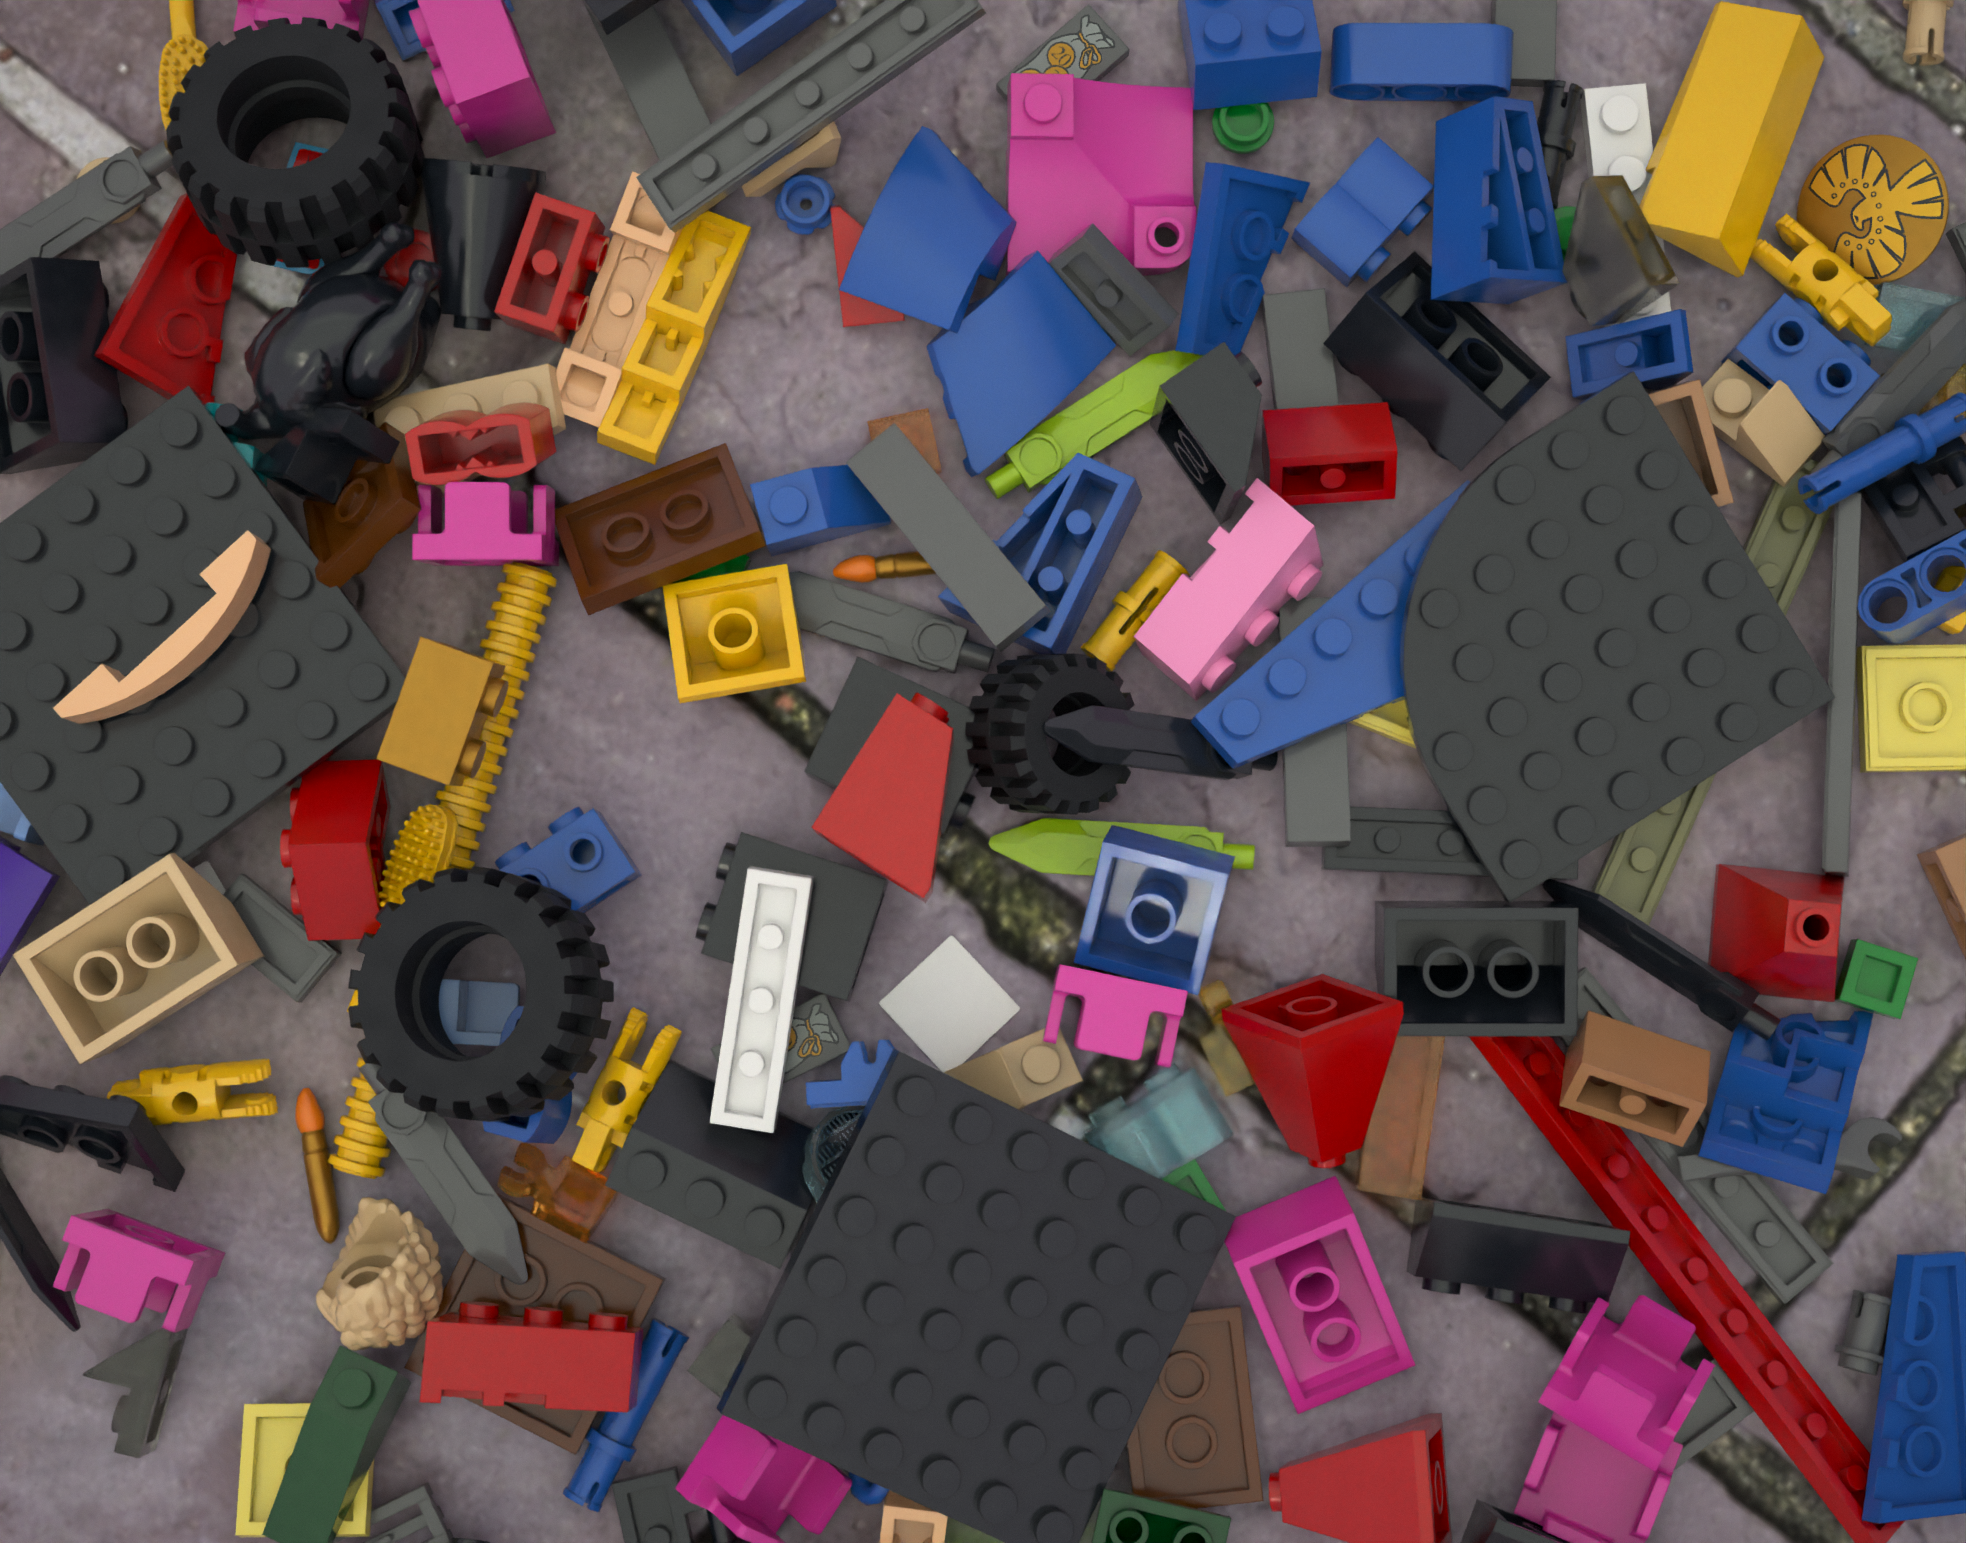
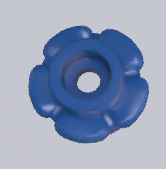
[775,174,835,235]

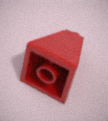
[1708,864,1845,1002]
[1221,974,1404,1168]
[1269,1413,1452,1543]

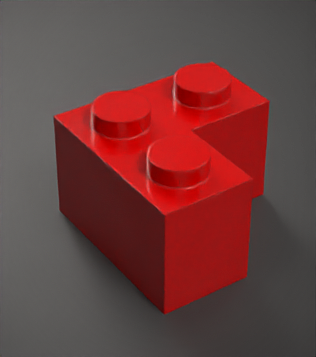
[280,759,391,941]

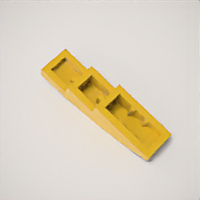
[597,210,751,465]

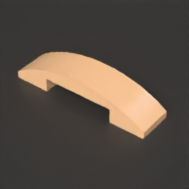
[556,171,683,428]
[53,530,271,724]

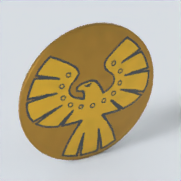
[1797,134,1949,285]

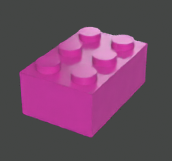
[409,0,556,158]

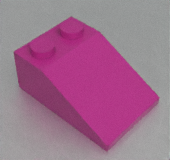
[1224,1175,1415,1414]

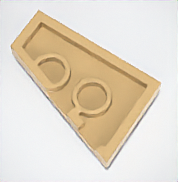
[373,364,566,517]

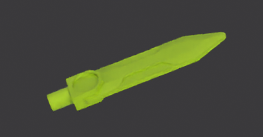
[984,350,1204,499]
[989,818,1255,876]

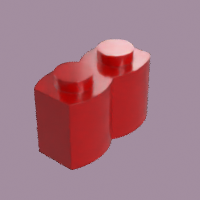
[405,402,556,485]

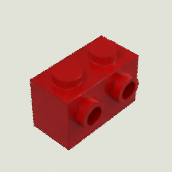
[494,192,610,344]
[1262,402,1398,506]

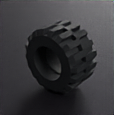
[965,653,1135,815]

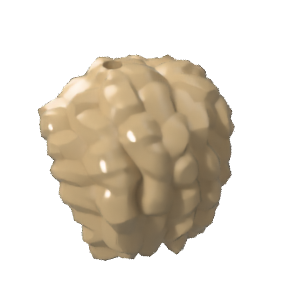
[316,1197,443,1351]

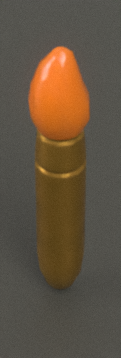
[833,551,936,583]
[295,1088,340,1244]

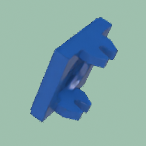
[806,1039,895,1109]

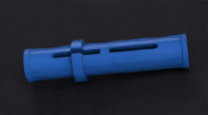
[1798,392,1966,514]
[563,1319,689,1512]

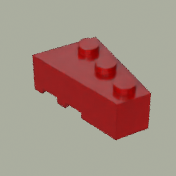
[419,1301,644,1413]

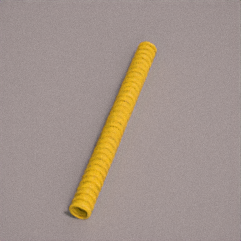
[328,562,558,1179]

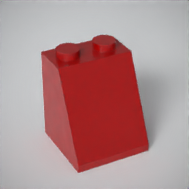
[811,692,954,903]

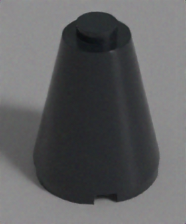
[421,158,547,331]

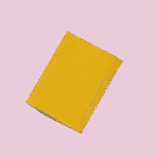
[663,564,806,703]

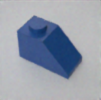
[750,465,891,557]

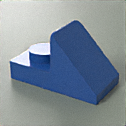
[1565,309,1694,400]

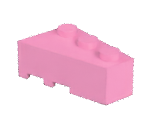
[1134,478,1323,701]

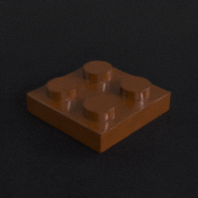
[302,422,422,588]

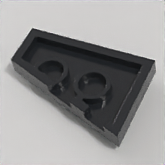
[0,1075,185,1192]

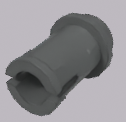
[1834,1290,1891,1376]

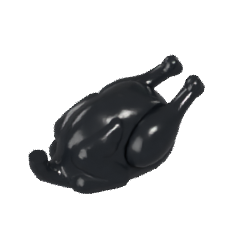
[215,222,443,439]

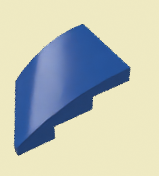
[839,126,1017,334]
[926,251,1116,477]
[1698,1011,1873,1194]

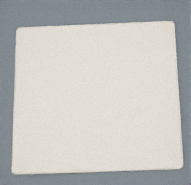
[879,936,1020,1072]

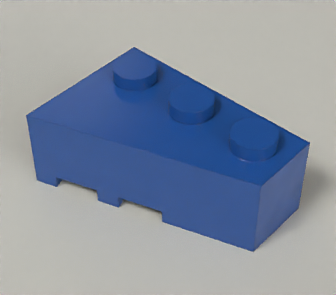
[1431,96,1568,304]
[938,453,1143,654]

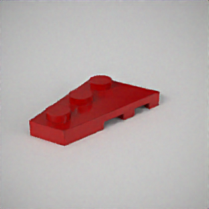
[94,193,237,404]

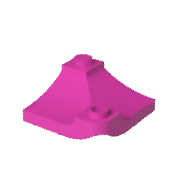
[1006,73,1196,276]

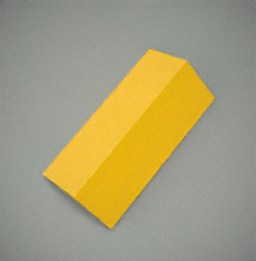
[1632,1,1824,278]

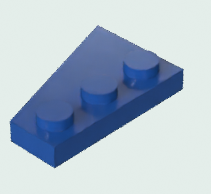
[1175,162,1310,355]

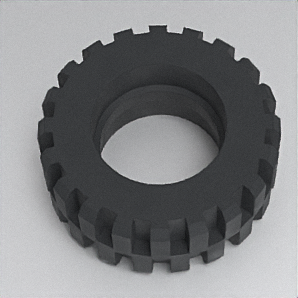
[166,17,425,268]
[348,866,614,1122]

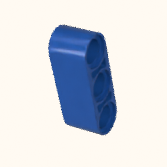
[1329,23,1514,102]
[1858,529,1966,644]

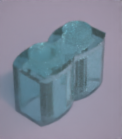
[1083,1063,1234,1179]

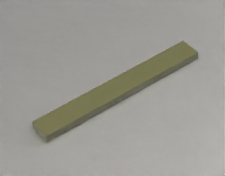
[1591,459,1835,926]

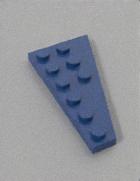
[1191,480,1470,769]

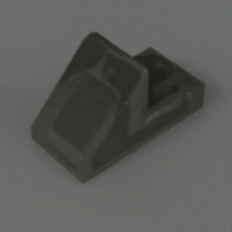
[83,1327,188,1458]

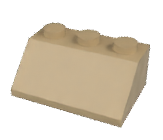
[13,853,264,1064]

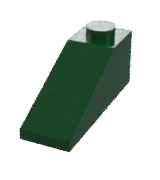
[262,1346,411,1543]

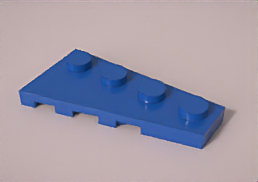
[1862,1251,1966,1524]

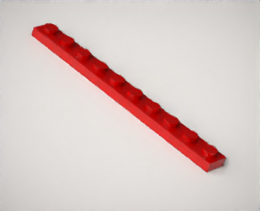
[1468,1036,1905,1543]

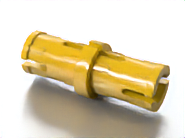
[1080,550,1190,672]

